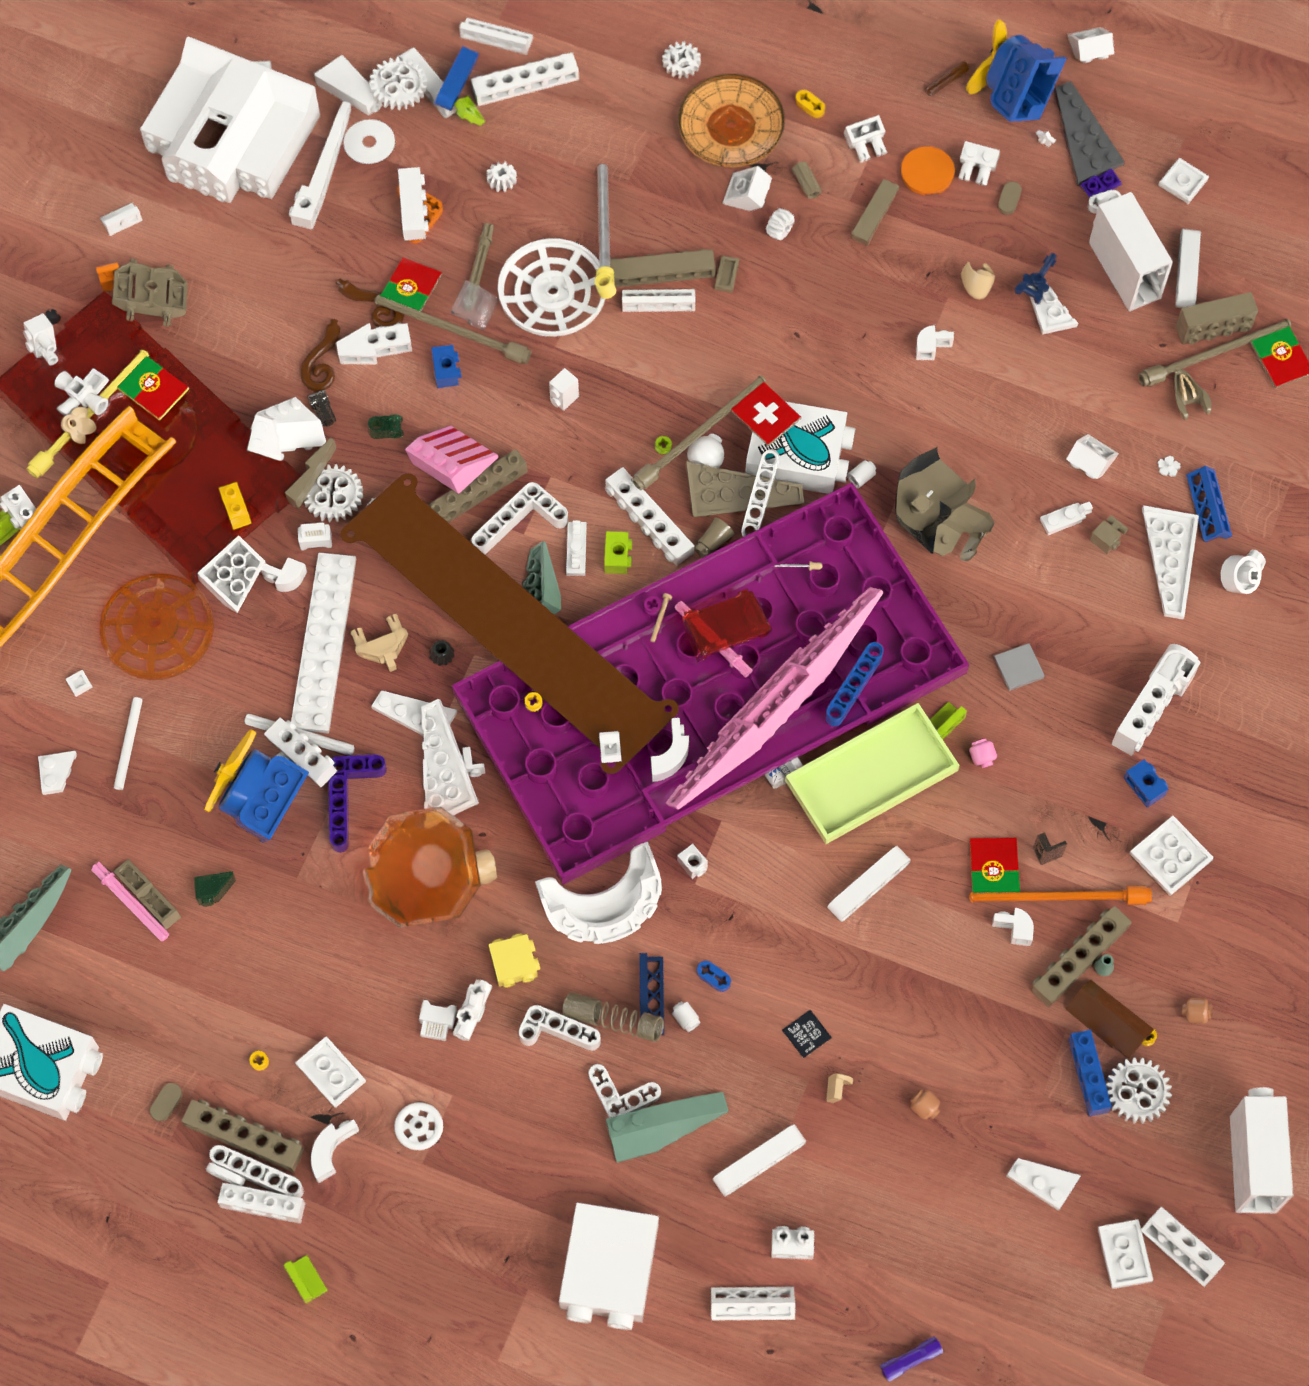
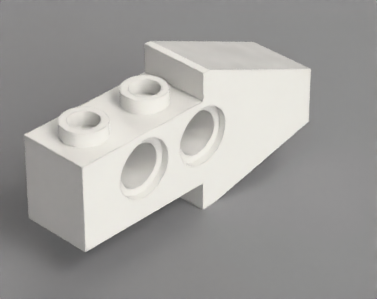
[336,323,412,364]

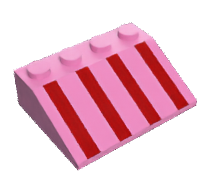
[405,426,498,494]

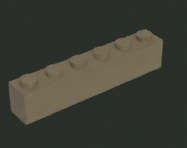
[610,249,715,288]

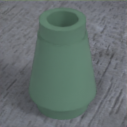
[1094,954,1114,976]

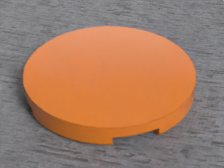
[901,146,955,195]

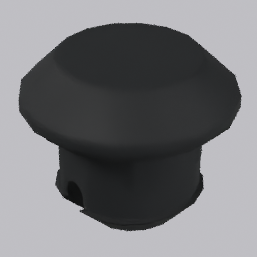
[45,309,61,325]

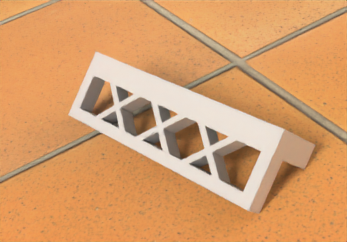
[459,18,533,55]
[622,289,695,312]
[711,1287,795,1320]

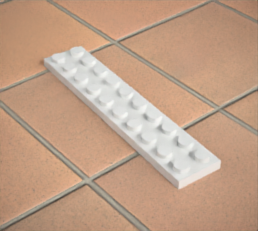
[291,553,357,734]

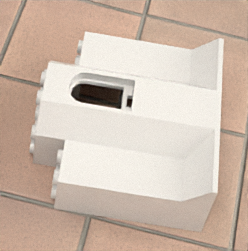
[140,37,320,203]

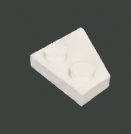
[38,751,77,795]

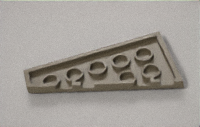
[686,461,804,517]

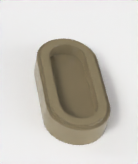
[998,182,1022,215]
[150,1083,182,1122]

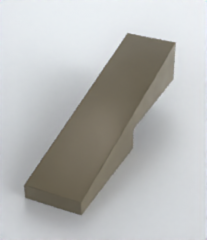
[851,179,900,246]
[285,438,337,509]
[113,859,181,930]

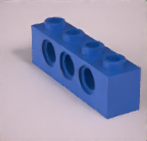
[1068,1030,1112,1117]

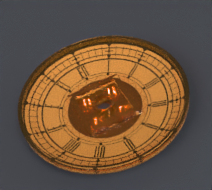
[678,74,785,167]

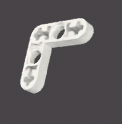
[589,1064,661,1118]

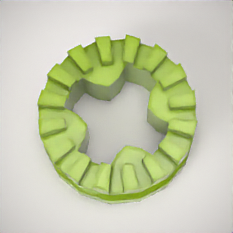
[655,436,672,455]

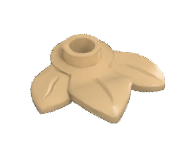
[61,407,97,444]

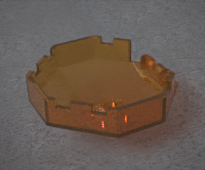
[363,807,481,928]

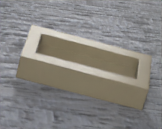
[715,256,739,293]

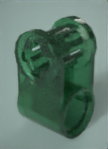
[368,414,404,439]

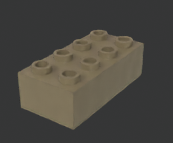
[1176,292,1258,345]

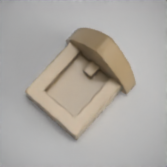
[826,1073,853,1103]

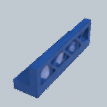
[1186,466,1232,542]

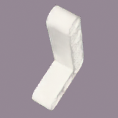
[472,482,568,554]

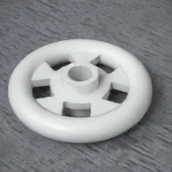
[395,1102,443,1150]

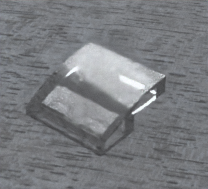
[451,280,499,330]

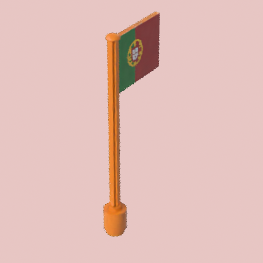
[969,837,1152,905]

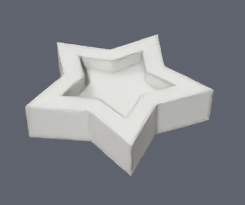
[1036,130,1056,148]

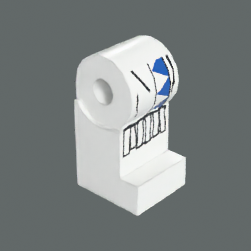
[765,757,803,788]

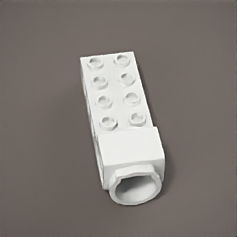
[1112,644,1201,756]

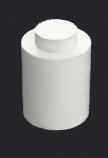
[847,460,876,488]

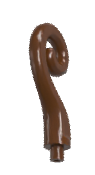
[336,278,404,327]
[301,319,341,392]

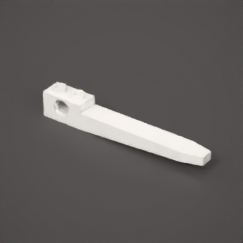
[289,101,351,230]

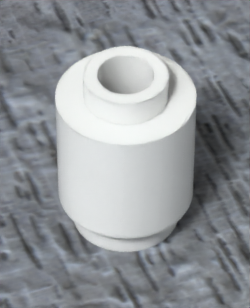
[672,1001,701,1032]

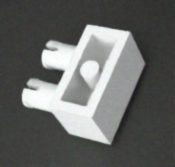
[844,115,887,163]
[958,141,1000,186]
[23,314,58,365]
[0,485,36,530]
[771,1226,814,1259]

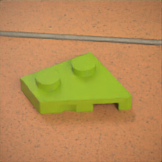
[454,96,485,126]

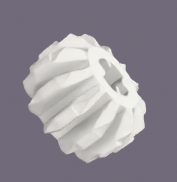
[487,161,517,192]
[766,208,794,240]

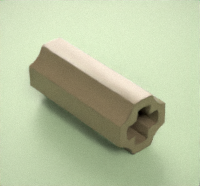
[792,161,822,199]

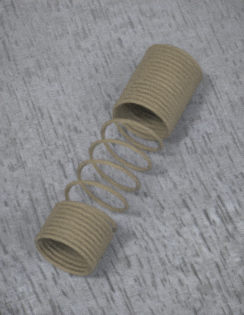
[563,992,664,1042]

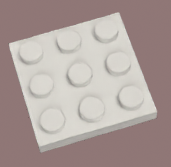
[1129,816,1214,896]

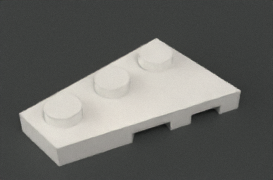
[1028,282,1078,334]

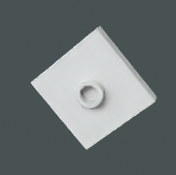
[1159,158,1209,204]

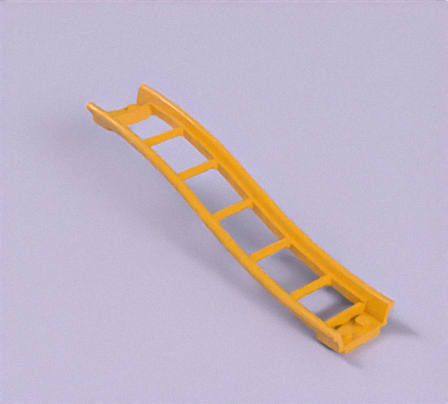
[0,406,176,647]

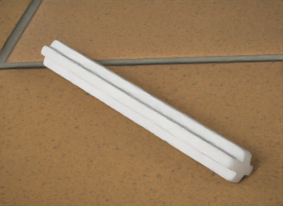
[245,714,355,756]

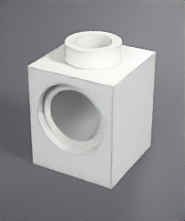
[677,844,708,879]

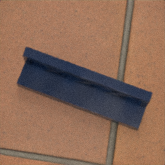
[639,953,664,1035]

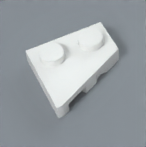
[247,413,284,461]

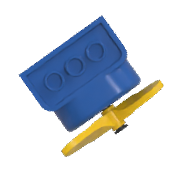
[966,19,1067,122]
[205,729,309,843]

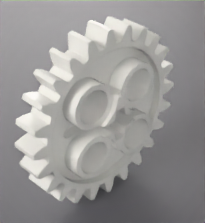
[369,57,427,110]
[304,464,363,522]
[1106,1058,1172,1124]

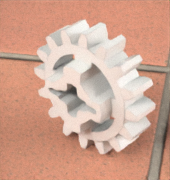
[663,42,701,79]

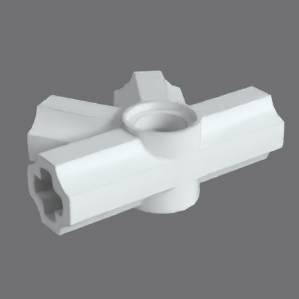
[453,979,492,1041]

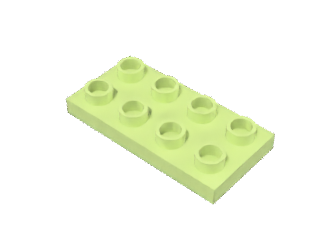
[785,703,960,845]

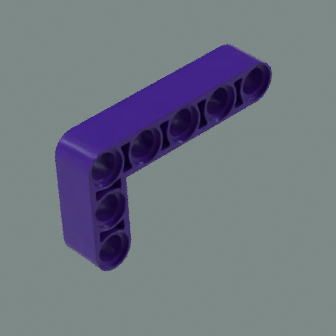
[329,755,387,853]

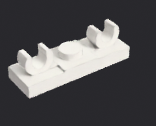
[566,520,587,576]

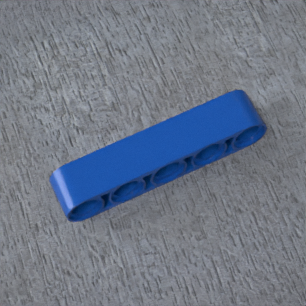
[434,46,479,111]
[826,642,883,726]

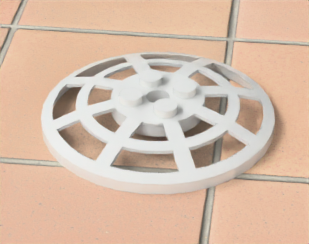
[498,238,605,337]

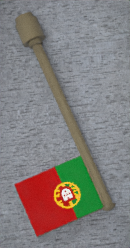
[375,257,532,364]
[1138,319,1309,389]

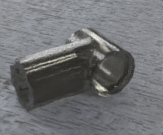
[307,389,336,427]

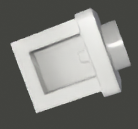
[599,731,621,763]
[461,747,485,777]

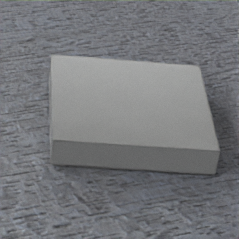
[994,643,1045,691]

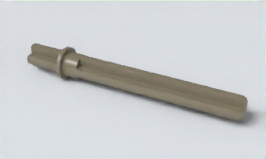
[463,223,494,312]

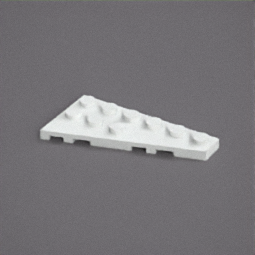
[421,699,479,828]

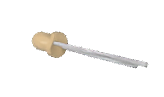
[775,561,822,571]

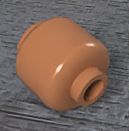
[1182,997,1212,1024]
[910,1089,940,1120]

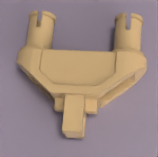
[351,614,408,672]

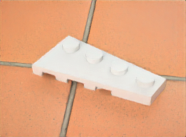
[372,690,458,736]

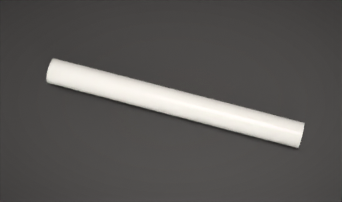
[114,697,143,790]

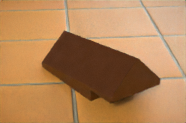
[1065,980,1154,1059]

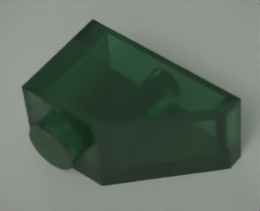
[194,871,236,907]

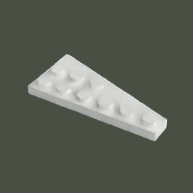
[1142,506,1199,620]

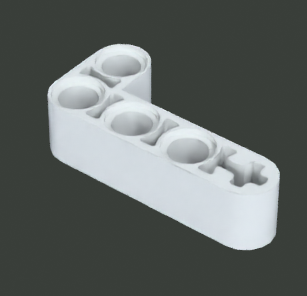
[519,1005,601,1051]

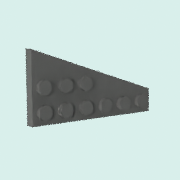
[1055,81,1125,186]

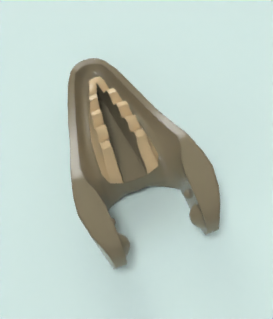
[1174,369,1211,420]

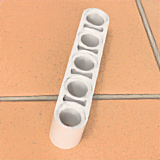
[398,47,458,118]
[1175,229,1201,308]
[741,449,780,537]
[827,846,911,922]
[713,1124,807,1196]
[210,1145,304,1198]

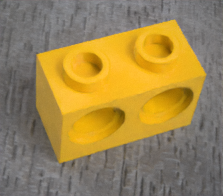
[219,482,251,530]

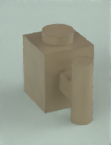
[1090,515,1129,554]

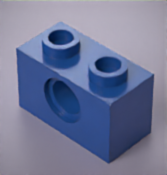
[431,345,462,388]
[1123,759,1168,808]

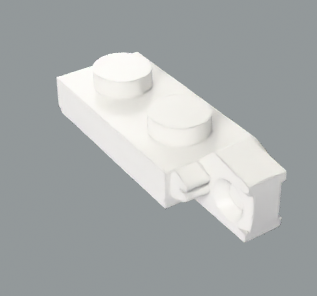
[1040,502,1093,535]

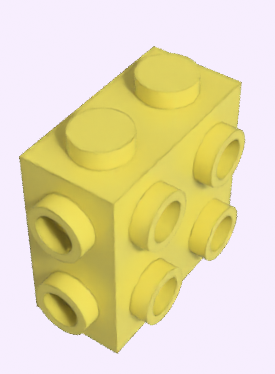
[489,934,540,988]

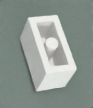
[549,368,579,411]

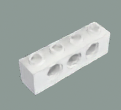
[264,718,337,787]
[218,1183,305,1224]
[1140,1207,1225,1287]

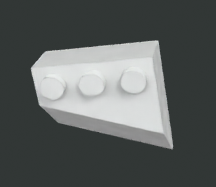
[250,397,326,452]
[197,536,265,613]

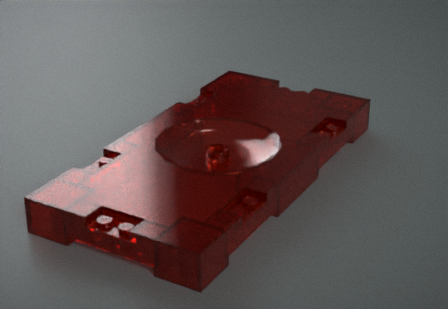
[0,291,301,586]

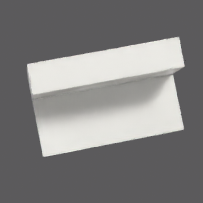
[100,203,142,236]

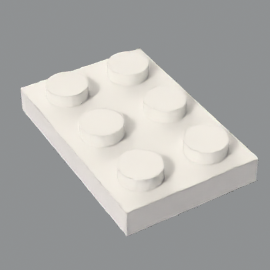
[296,1037,366,1108]
[1097,1219,1153,1289]

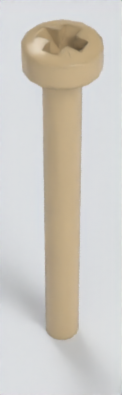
[650,593,672,642]

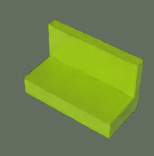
[930,702,967,740]
[284,1255,328,1304]

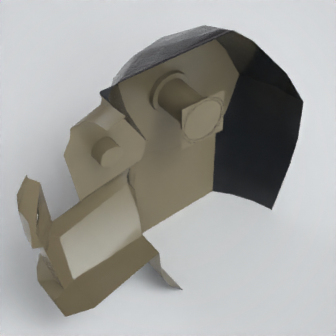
[895,447,995,561]

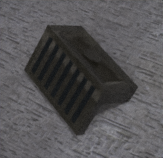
[1033,832,1067,865]

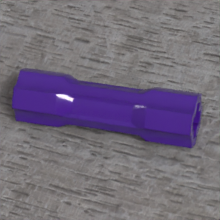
[880,1336,943,1382]

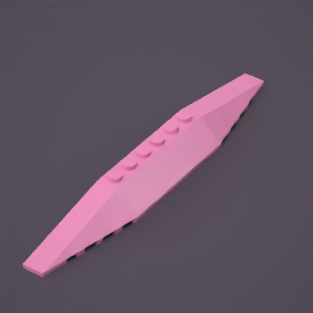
[666,587,883,810]

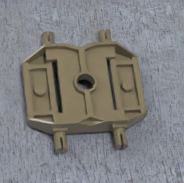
[112,258,188,327]

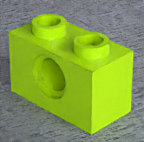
[604,531,632,574]

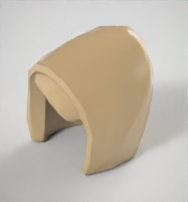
[961,262,995,299]
[462,849,498,885]

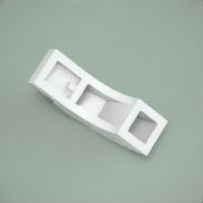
[651,718,689,782]
[311,1120,359,1183]

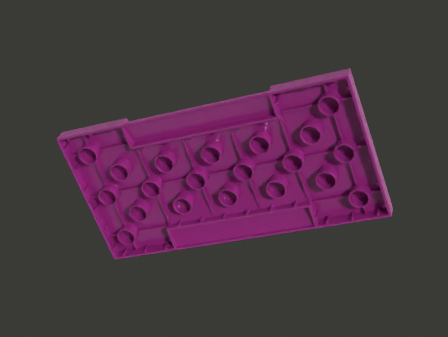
[452,483,969,885]

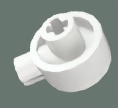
[1221,550,1264,594]

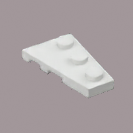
[1006,1158,1080,1211]

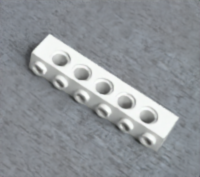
[471,53,579,106]
[605,467,694,566]

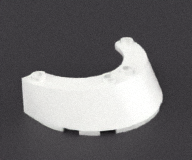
[535,842,662,944]

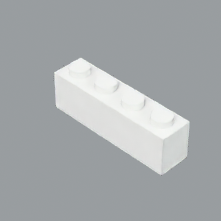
[398,167,429,240]

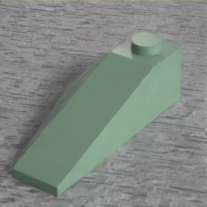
[522,541,561,614]

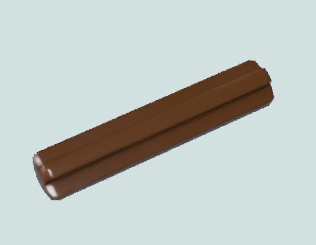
[925,61,969,96]

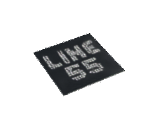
[782,1010,832,1058]

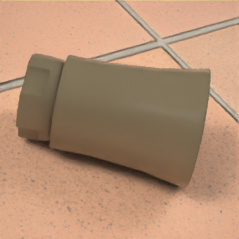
[694,517,735,558]

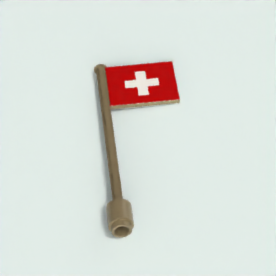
[631,375,802,491]

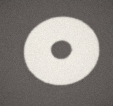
[344,120,395,164]

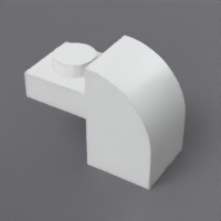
[916,325,954,360]
[261,558,307,592]
[992,908,1034,946]

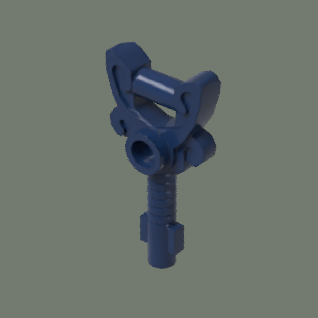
[1014,253,1057,305]

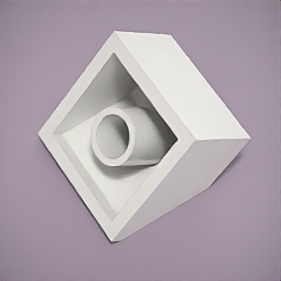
[1068,27,1114,63]
[723,166,772,211]
[1066,434,1119,479]

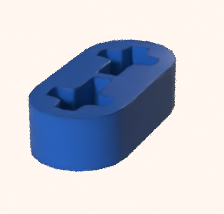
[697,961,731,992]

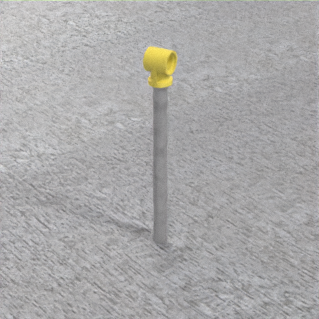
[594,164,616,299]

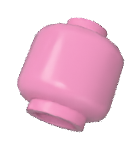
[969,738,997,768]

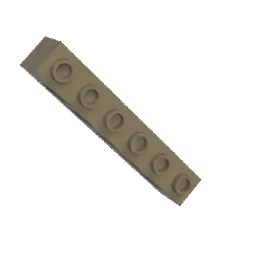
[428,449,527,523]
[1031,906,1132,1008]
[181,1099,305,1172]

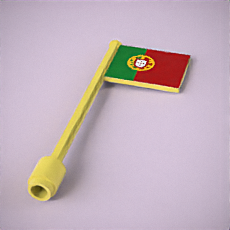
[26,350,189,478]

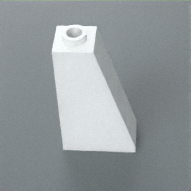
[314,55,382,116]

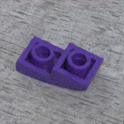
[1081,169,1122,198]

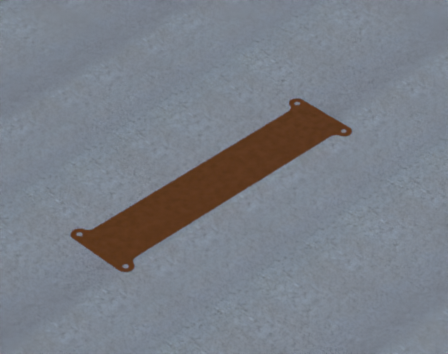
[340,473,679,774]

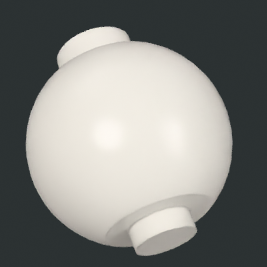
[687,434,724,468]

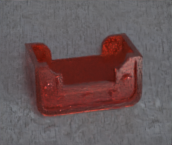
[681,589,772,662]

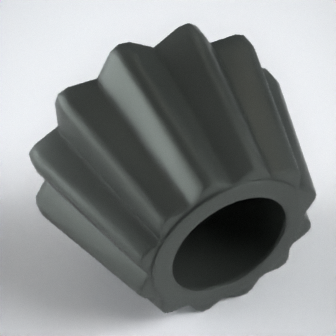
[429,640,455,666]

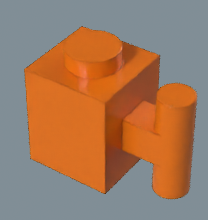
[96,262,120,292]

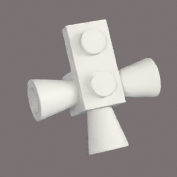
[55,368,109,416]

